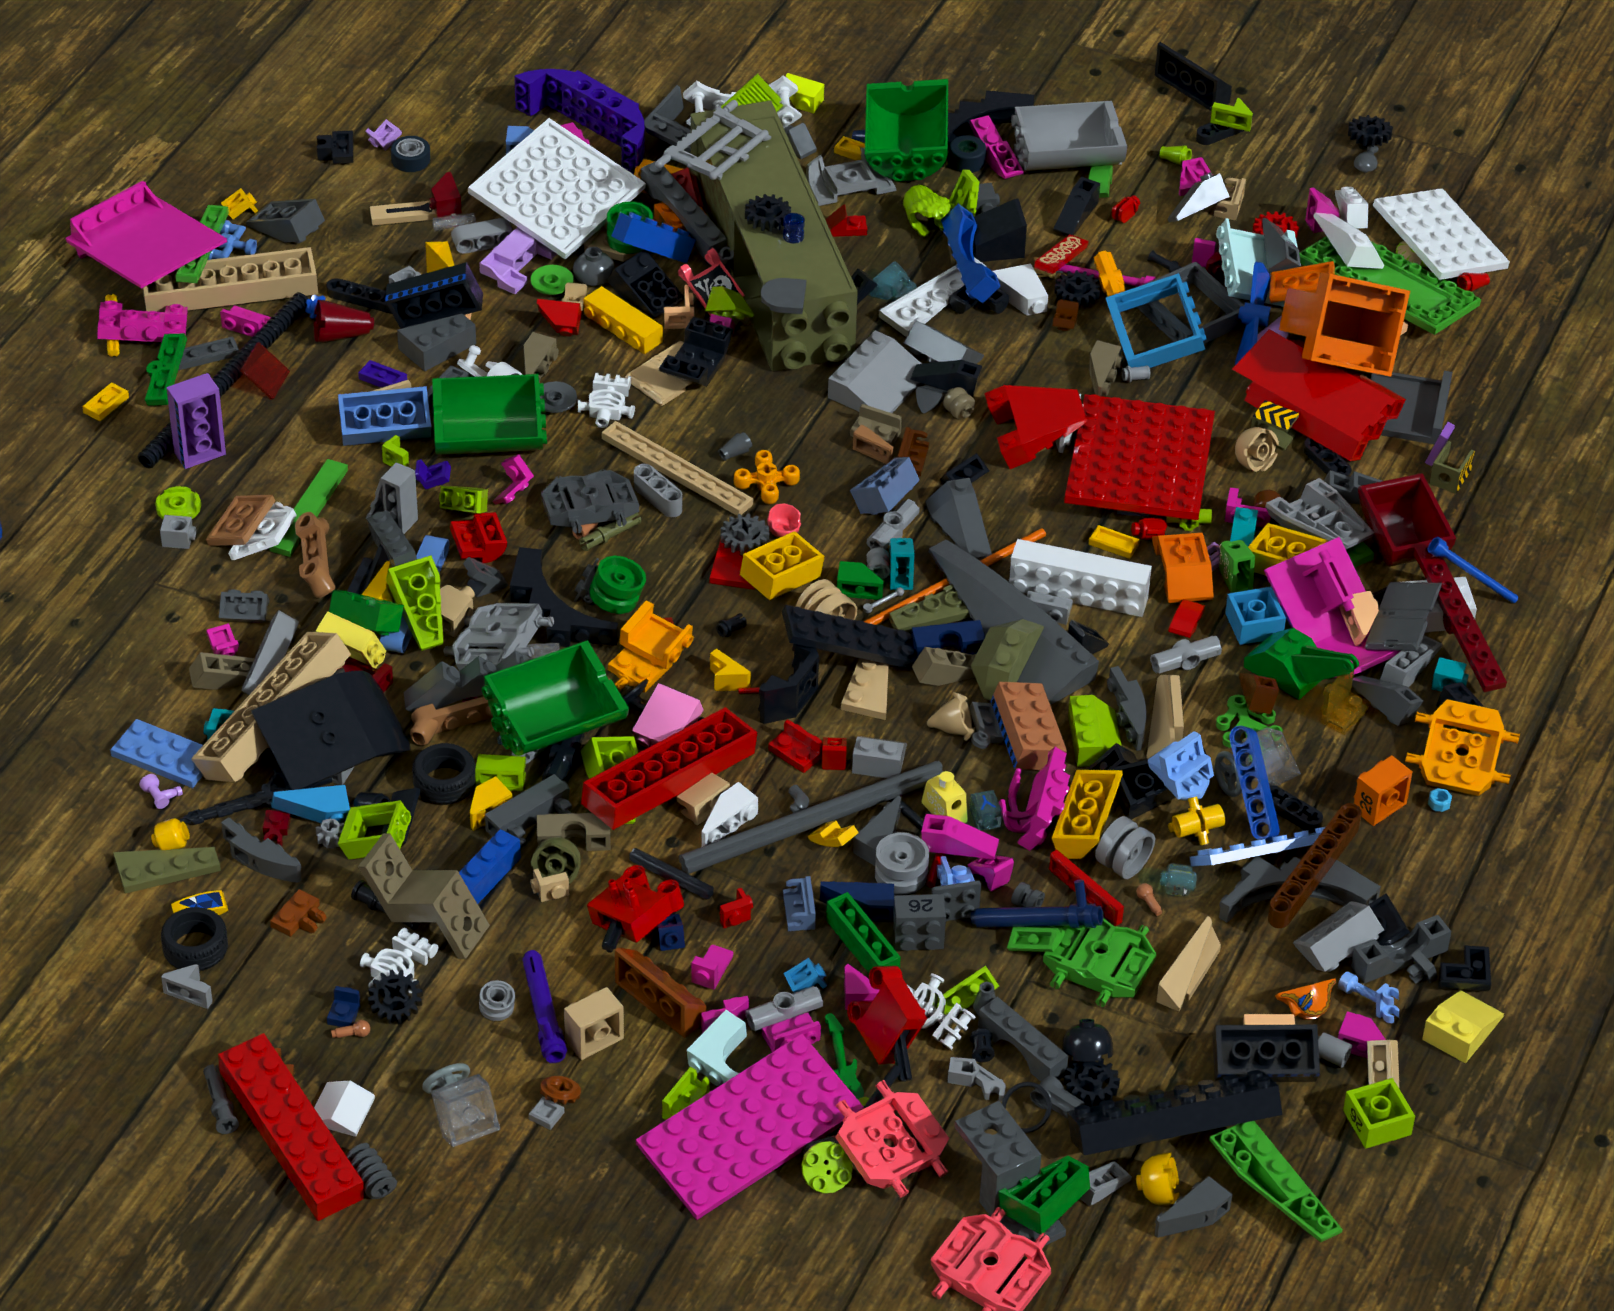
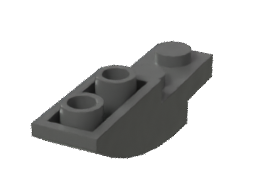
[1107,666,1146,751]
[221,817,302,883]

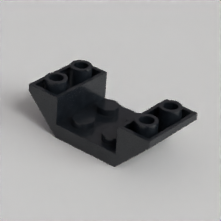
[659,317,733,387]
[758,644,819,724]

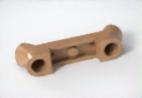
[295,512,336,598]
[410,695,493,745]

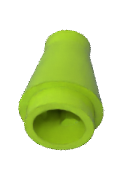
[1160,146,1192,166]

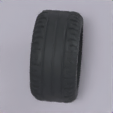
[412,743,476,805]
[161,907,228,971]

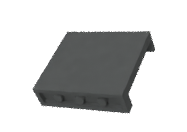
[1367,371,1453,445]

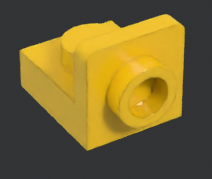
[221,188,258,219]

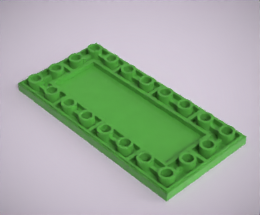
[1299,236,1481,335]

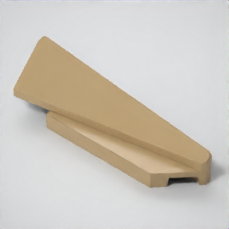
[1146,675,1184,759]
[1157,916,1221,1011]

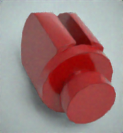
[1112,195,1140,223]
[1131,518,1167,540]

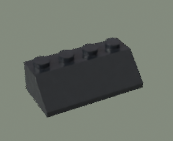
[1155,42,1232,111]

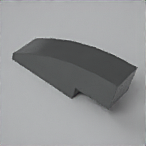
[1323,470,1382,504]

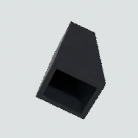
[973,199,1027,262]

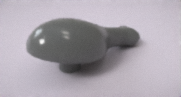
[1354,145,1379,173]

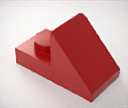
[825,204,867,237]
[822,737,847,770]

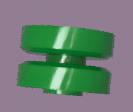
[607,202,653,254]
[589,555,646,614]

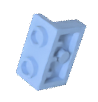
[936,856,975,886]

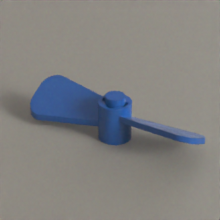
[1235,262,1271,365]

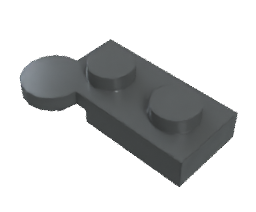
[969,702,1004,749]

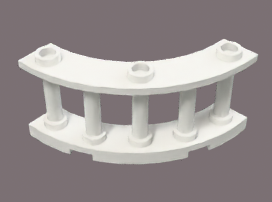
[683,75,802,128]

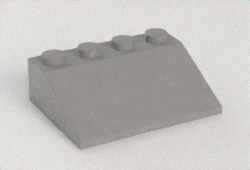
[828,330,921,413]

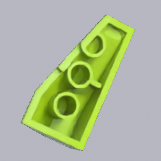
[386,555,443,651]
[581,736,638,824]

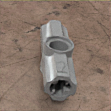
[867,499,919,550]
[1150,636,1222,674]
[745,986,823,1031]

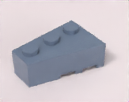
[850,457,920,515]

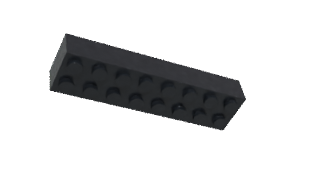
[1067,1070,1282,1156]

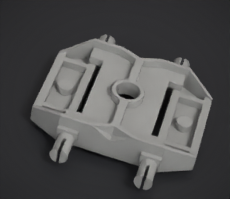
[443,603,554,671]

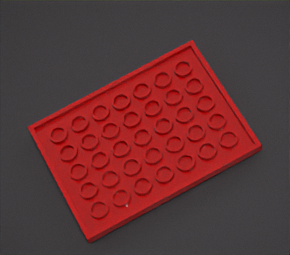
[1064,394,1215,520]

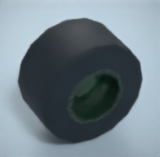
[949,136,986,173]

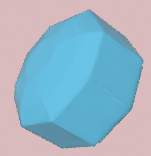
[1428,788,1452,812]

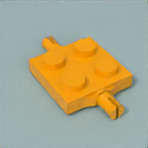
[607,647,673,693]

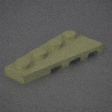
[889,585,971,632]
[113,847,221,894]

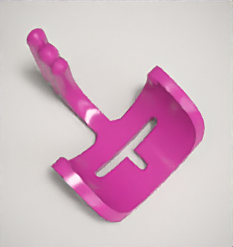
[999,768,1033,833]

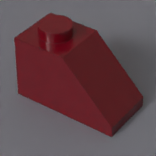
[429,171,462,218]

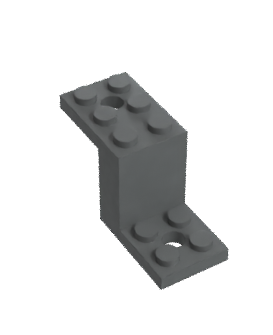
[955,1101,1066,1246]

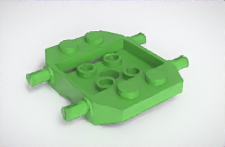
[1043,911,1156,1007]

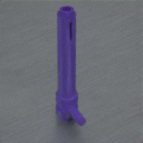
[522,950,567,1063]

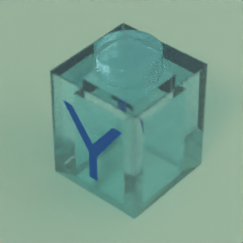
[969,790,1002,831]

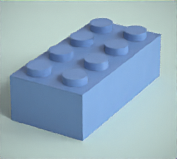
[338,386,431,446]

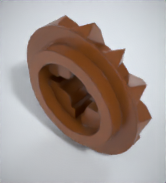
[540,1076,581,1105]

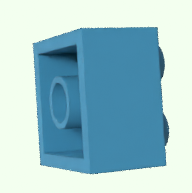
[1225,587,1286,645]

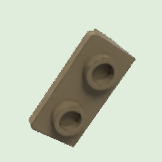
[850,404,902,446]

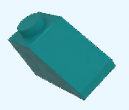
[1230,507,1258,546]

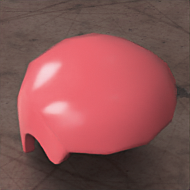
[767,503,801,538]

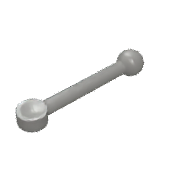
[863,587,904,613]

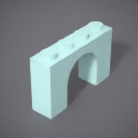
[687,1010,747,1086]

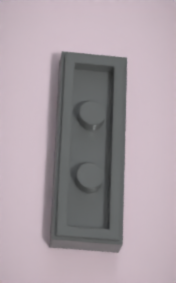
[178,337,239,371]

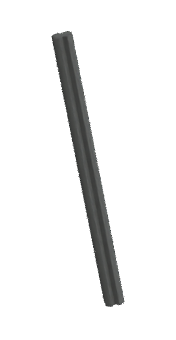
[678,761,944,874]

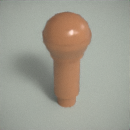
[1136,883,1162,916]
[331,1020,370,1038]

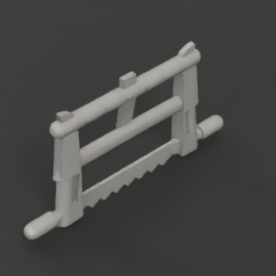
[655,100,771,180]

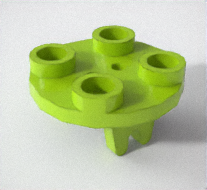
[801,1141,852,1193]

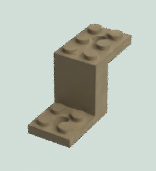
[358,833,490,959]

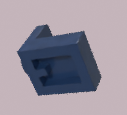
[656,914,685,951]
[327,986,361,1027]

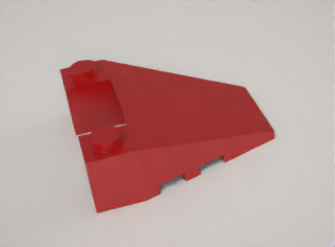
[984,385,1087,469]

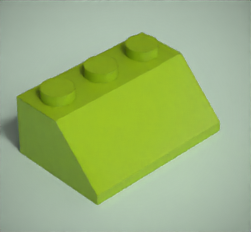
[1068,695,1121,767]

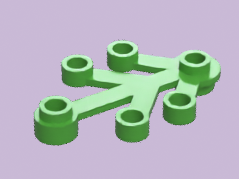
[1216,695,1283,765]

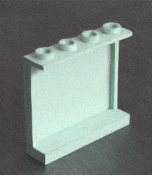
[1216,218,1301,306]

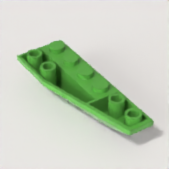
[1209,1121,1343,1242]

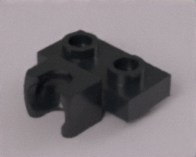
[316,130,354,164]

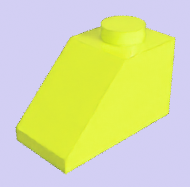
[786,73,824,114]

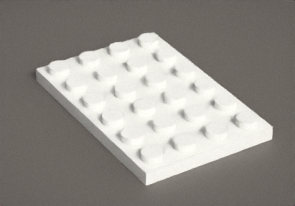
[1373,189,1510,280]

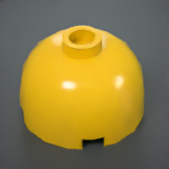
[1136,1153,1180,1206]

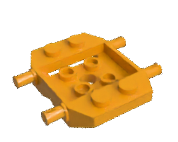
[1405,699,1520,796]

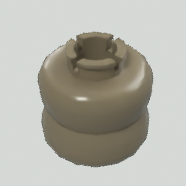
[943,387,975,419]

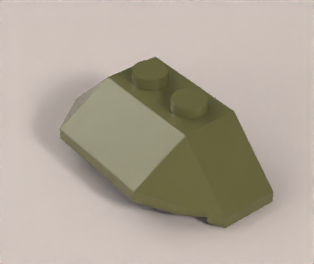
[971,619,1044,701]

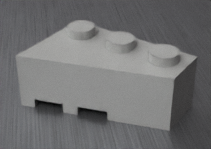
[366,462,418,534]

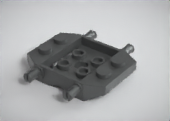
[541,469,639,533]

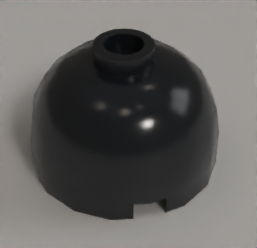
[1062,1019,1113,1062]

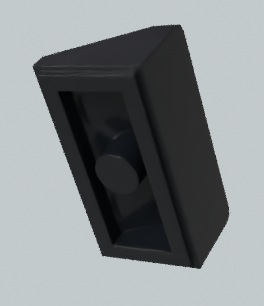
[940,453,989,484]

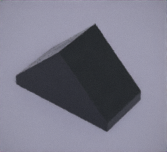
[1068,620,1109,654]

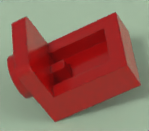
[720,888,753,928]

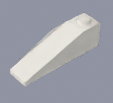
[1313,213,1384,269]

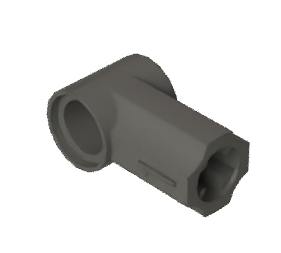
[1030,1075,1085,1119]

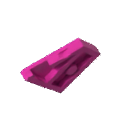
[1179,157,1213,196]

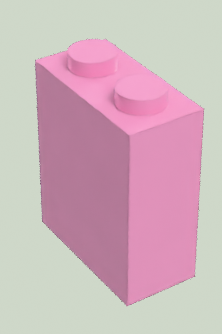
[632,683,703,748]

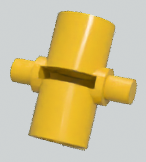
[1168,796,1225,845]

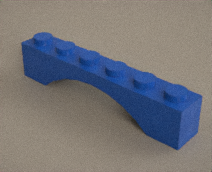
[941,203,1001,303]

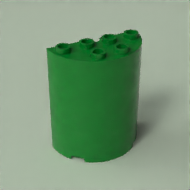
[865,79,948,181]
[432,374,547,455]
[482,640,629,756]

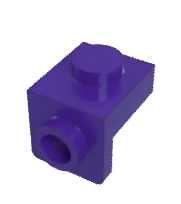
[415,459,451,489]

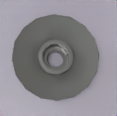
[540,381,577,413]

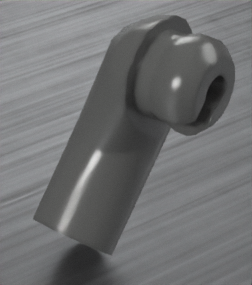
[788,784,809,813]

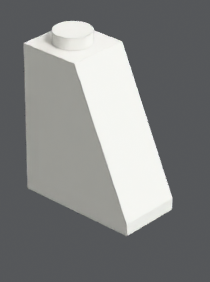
[993,263,1048,316]

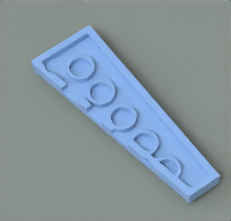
[1190,827,1325,866]

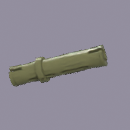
[579,512,641,551]

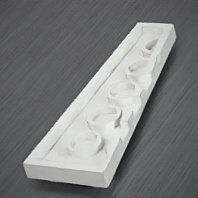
[879,257,986,337]

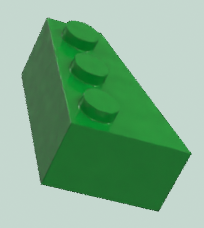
[329,590,404,636]
[998,1155,1090,1235]

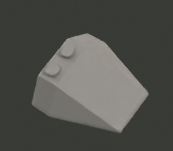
[1265,478,1374,549]

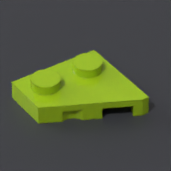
[949,170,980,217]

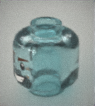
[1160,863,1197,897]

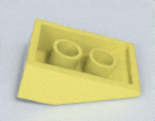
[1422,990,1504,1063]

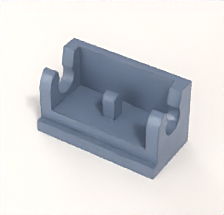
[783,876,816,931]

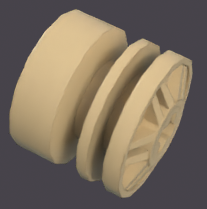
[796,579,857,620]

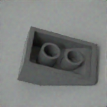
[246,199,325,244]

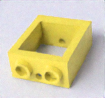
[316,611,386,669]

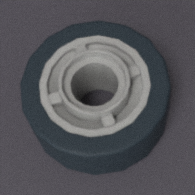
[391,136,430,172]

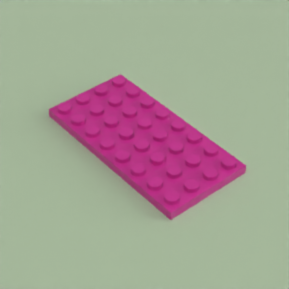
[636,1034,864,1220]

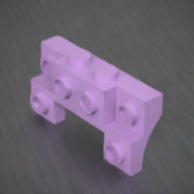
[479,227,557,294]

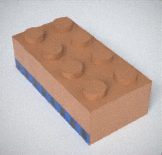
[990,682,1067,770]

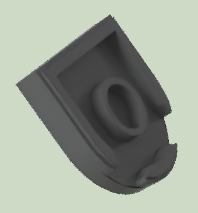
[761,278,807,314]

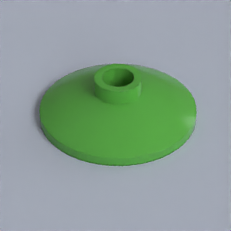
[531,265,573,295]

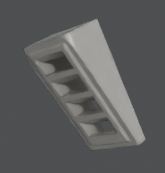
[1080,1161,1132,1206]

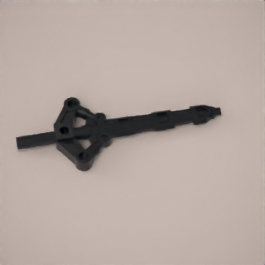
[179,765,332,825]

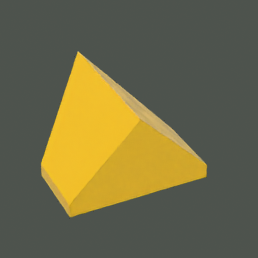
[425,241,454,273]

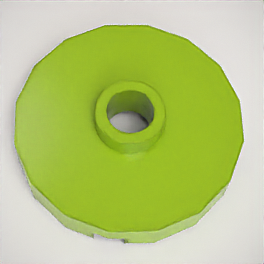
[155,486,201,519]

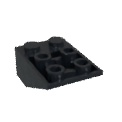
[607,250,684,319]

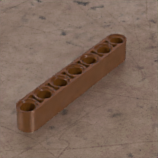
[1268,803,1362,928]

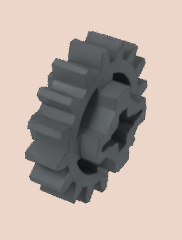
[720,514,769,555]

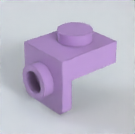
[365,119,402,151]

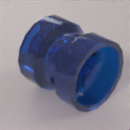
[783,213,805,243]

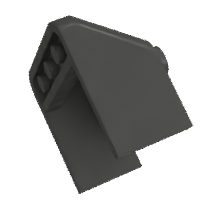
[644,85,691,154]

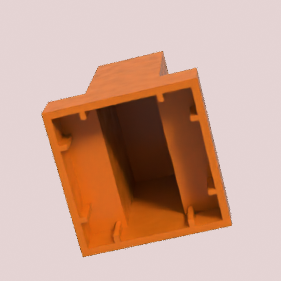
[1279,272,1410,377]

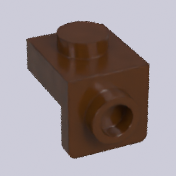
[1052,299,1079,331]

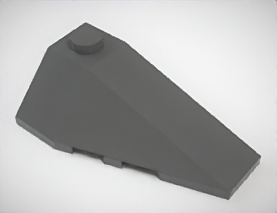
[925,478,992,560]

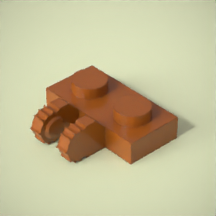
[270,889,327,937]

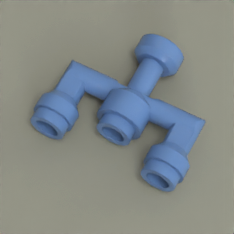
[208,220,257,260]

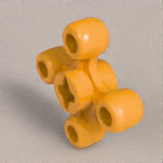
[734,450,800,504]

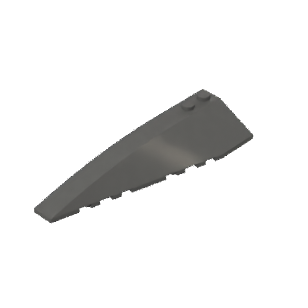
[928,540,1099,705]

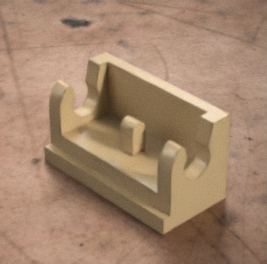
[1214,178,1246,220]
[677,773,730,825]

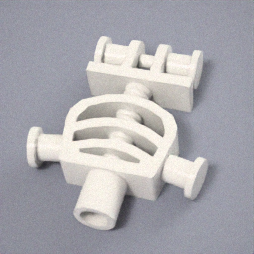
[578,373,635,428]
[360,928,438,993]
[907,973,976,1050]

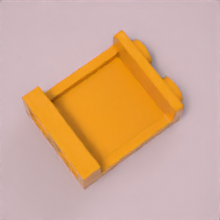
[619,600,694,669]

